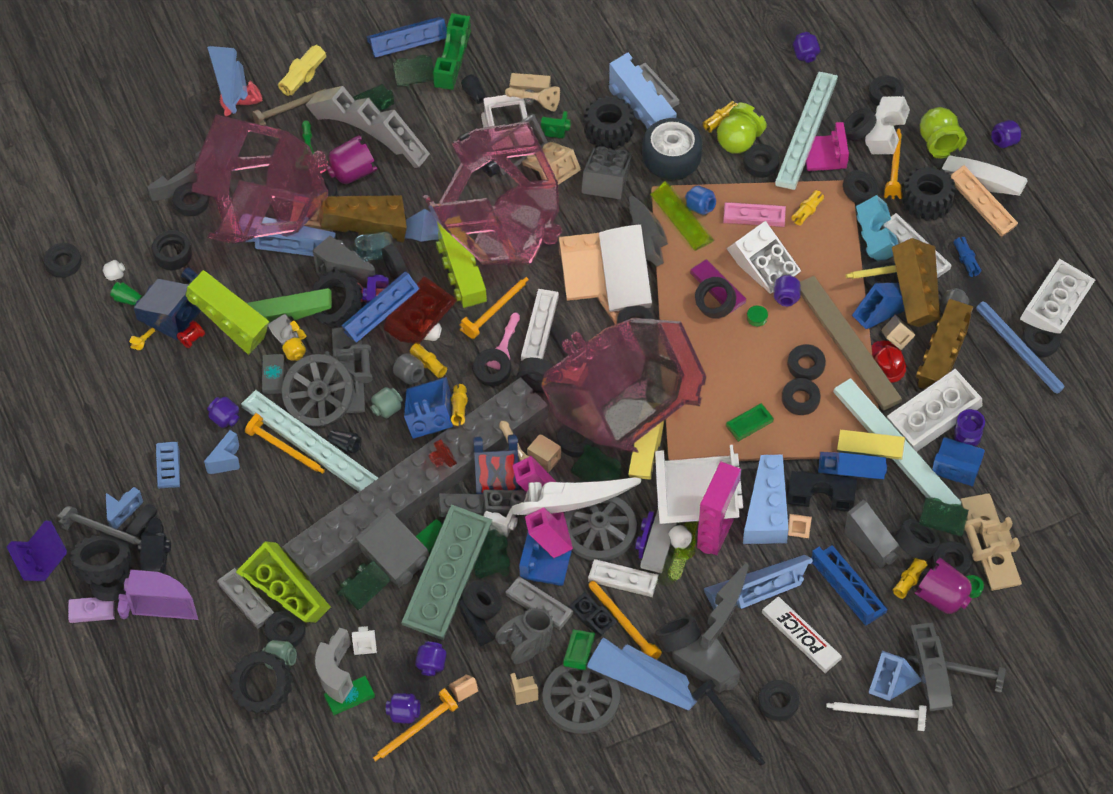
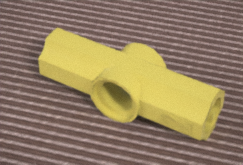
[278,45,326,96]

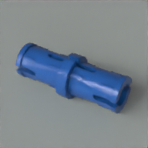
[953,237,981,277]

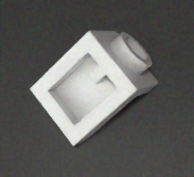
[484,508,518,537]

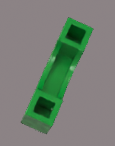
[433,13,471,90]

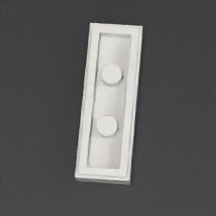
[588,559,658,597]

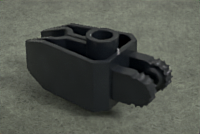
[138,517,171,574]

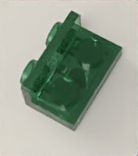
[393,55,434,87]
[352,84,394,111]
[571,444,622,482]
[919,497,969,537]
[475,529,510,579]
[337,561,391,611]

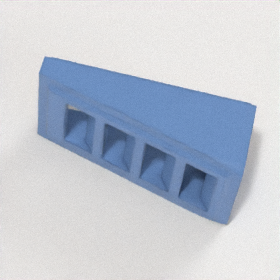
[156,442,180,489]

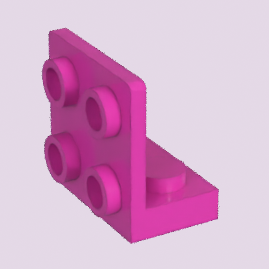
[806,122,849,171]

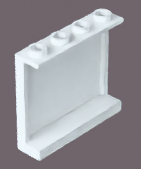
[655,445,743,524]

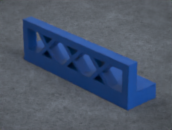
[366,17,447,58]
[342,272,419,343]
[811,545,887,626]

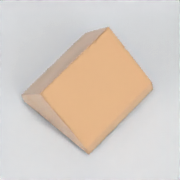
[788,514,812,538]
[449,675,478,702]

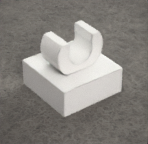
[352,626,377,655]

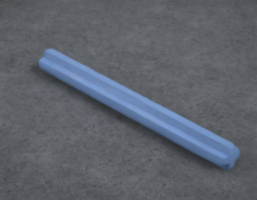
[976,302,1064,394]

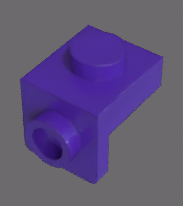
[363,275,389,303]

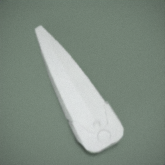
[512,477,641,515]

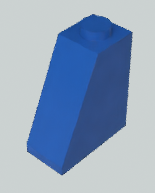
[852,283,905,329]
[818,452,887,479]

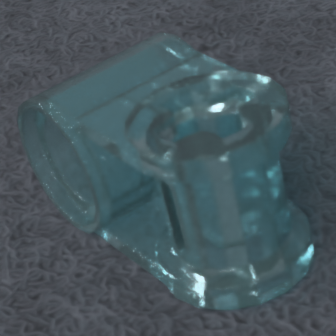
[355,232,394,262]

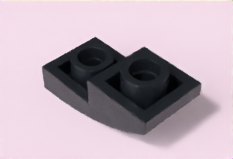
[568,592,617,636]

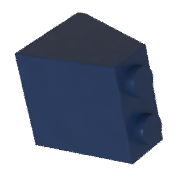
[134,279,201,340]

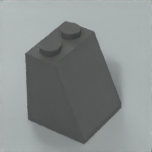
[356,508,430,588]

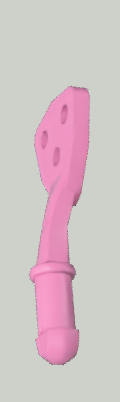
[485,313,520,370]

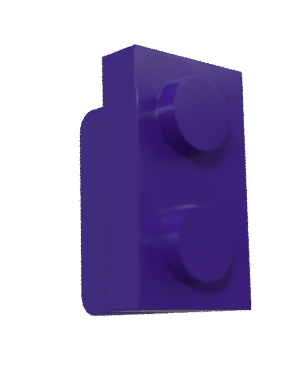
[7,521,67,581]

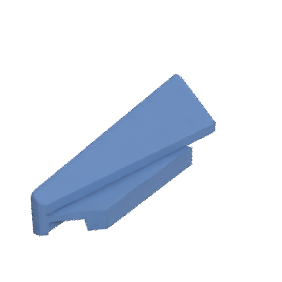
[208,46,248,114]
[237,212,335,256]
[704,555,812,609]
[587,638,697,710]

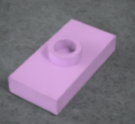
[68,597,115,623]

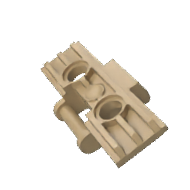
[960,493,1022,591]

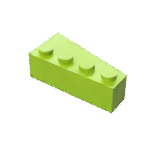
[436,214,487,308]
[186,270,269,355]
[236,541,331,623]

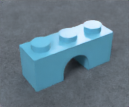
[856,195,899,261]

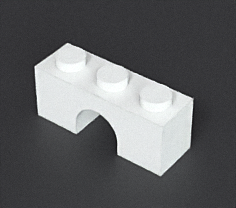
[865,96,910,154]

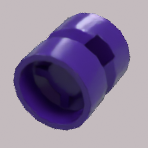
[953,409,985,447]

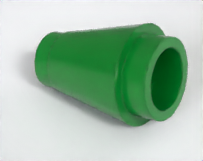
[110,282,143,306]

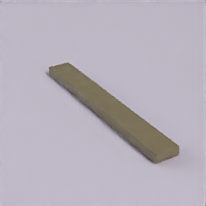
[800,276,902,411]

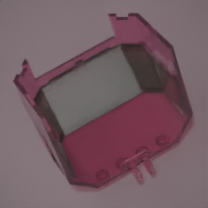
[541,318,707,453]

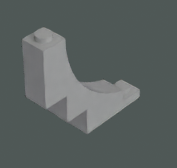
[306,86,430,168]

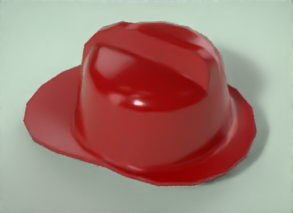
[871,341,906,383]

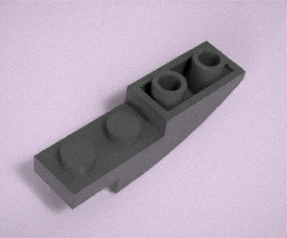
[629,196,668,266]
[438,490,526,517]
[910,622,953,711]

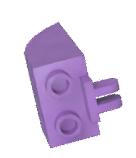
[118,570,198,620]

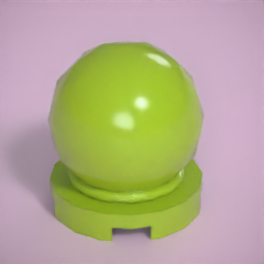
[717,103,766,153]
[919,107,967,159]

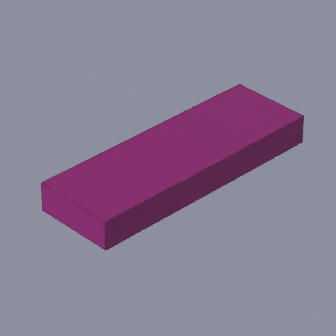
[690,259,746,313]

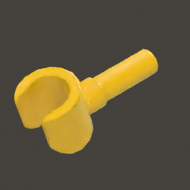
[130,328,155,350]

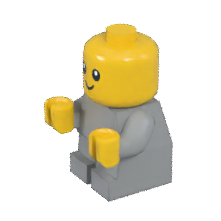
[268,314,306,361]

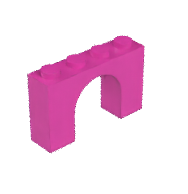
[512,456,573,558]
[697,461,741,555]

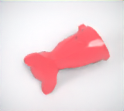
[220,81,263,117]

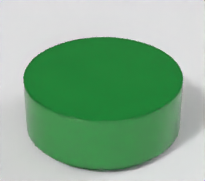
[747,305,768,327]
[966,575,984,598]

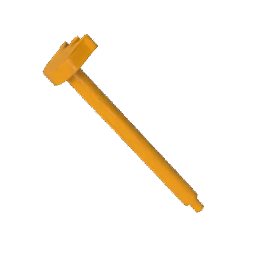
[884,129,903,199]
[459,277,529,339]
[245,413,325,474]
[373,688,458,761]

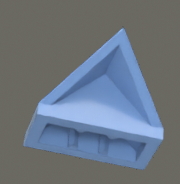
[405,209,441,242]
[869,651,922,701]

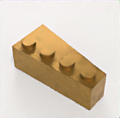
[319,195,407,242]
[892,238,940,327]
[916,299,973,389]

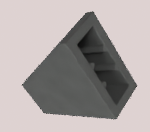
[844,500,899,568]
[672,634,740,693]

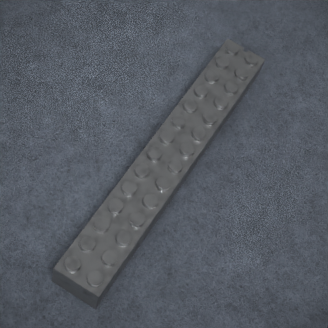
[282,377,548,587]

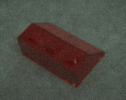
[384,276,457,344]

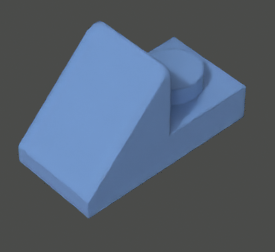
[204,430,240,474]
[106,487,143,529]

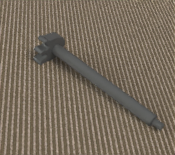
[57,506,141,545]
[907,655,1006,693]

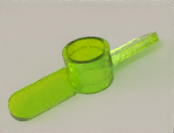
[668,521,699,581]

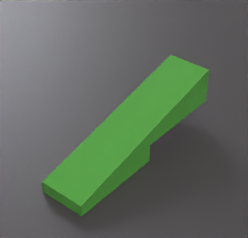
[247,288,331,324]

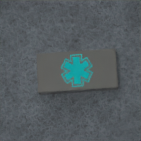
[262,354,284,394]

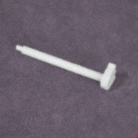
[827,702,926,731]

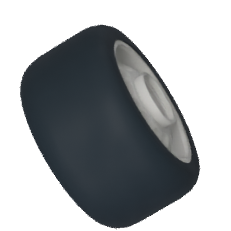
[642,118,703,180]

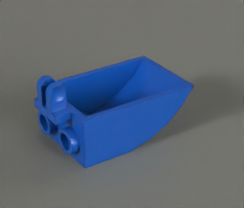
[404,377,453,439]

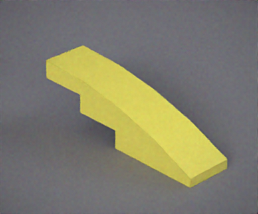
[629,405,666,479]

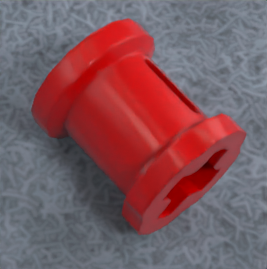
[177,321,205,348]

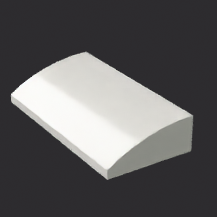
[599,225,652,312]
[1020,259,1095,333]
[887,369,982,452]

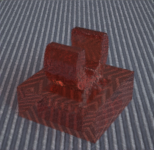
[428,439,457,468]

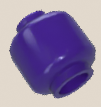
[793,32,820,63]
[991,120,1021,148]
[773,275,801,307]
[207,397,240,428]
[415,642,447,676]
[386,693,421,723]

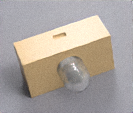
[510,73,551,105]

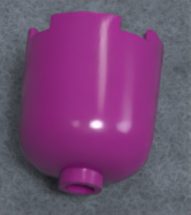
[326,135,377,184]
[915,558,972,614]

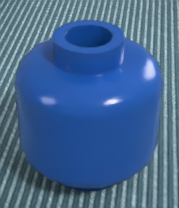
[685,186,716,215]

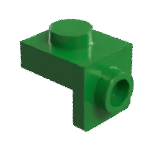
[541,111,571,138]

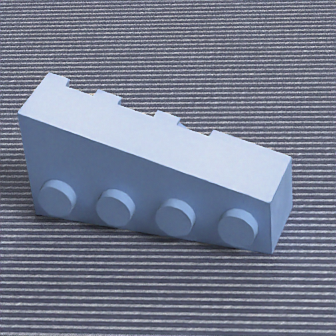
[609,53,677,129]
[743,455,788,544]

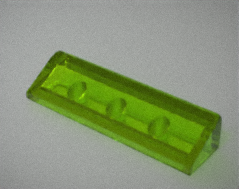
[650,181,714,251]

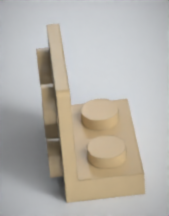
[522,142,581,190]

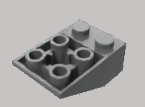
[581,147,633,199]
[313,236,375,288]

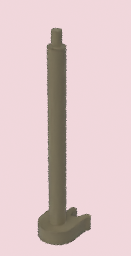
[252,88,331,131]

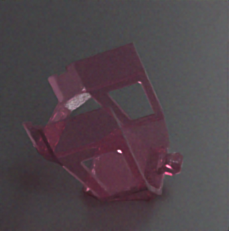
[192,115,328,244]
[423,122,562,265]

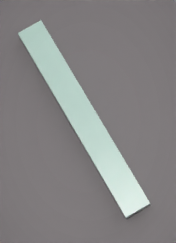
[775,72,837,190]
[833,378,961,517]
[241,390,378,492]

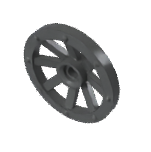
[282,354,354,427]
[564,496,637,561]
[543,661,620,734]

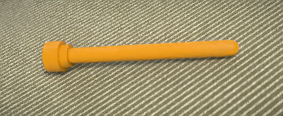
[588,581,662,660]

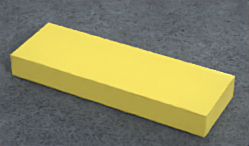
[837,430,905,460]

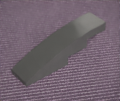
[700,563,749,650]

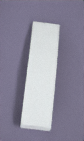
[942,155,1027,195]

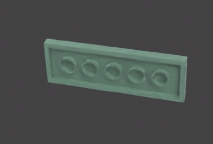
[402,504,492,640]

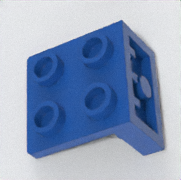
[932,438,985,486]
[519,532,572,586]

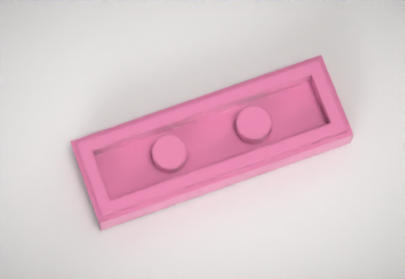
[723,202,786,227]

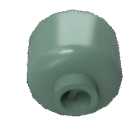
[370,387,403,419]
[262,640,297,670]

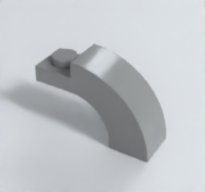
[315,628,353,703]

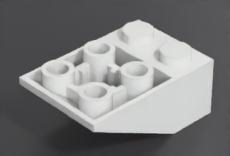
[726,221,801,294]

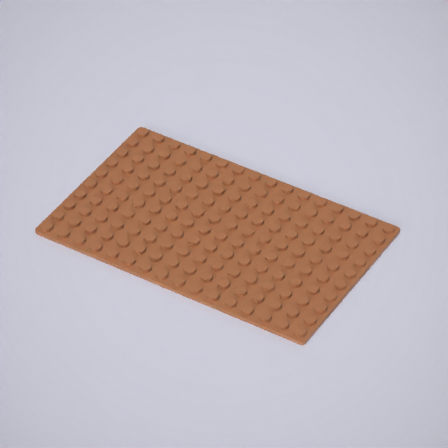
[651,180,879,461]

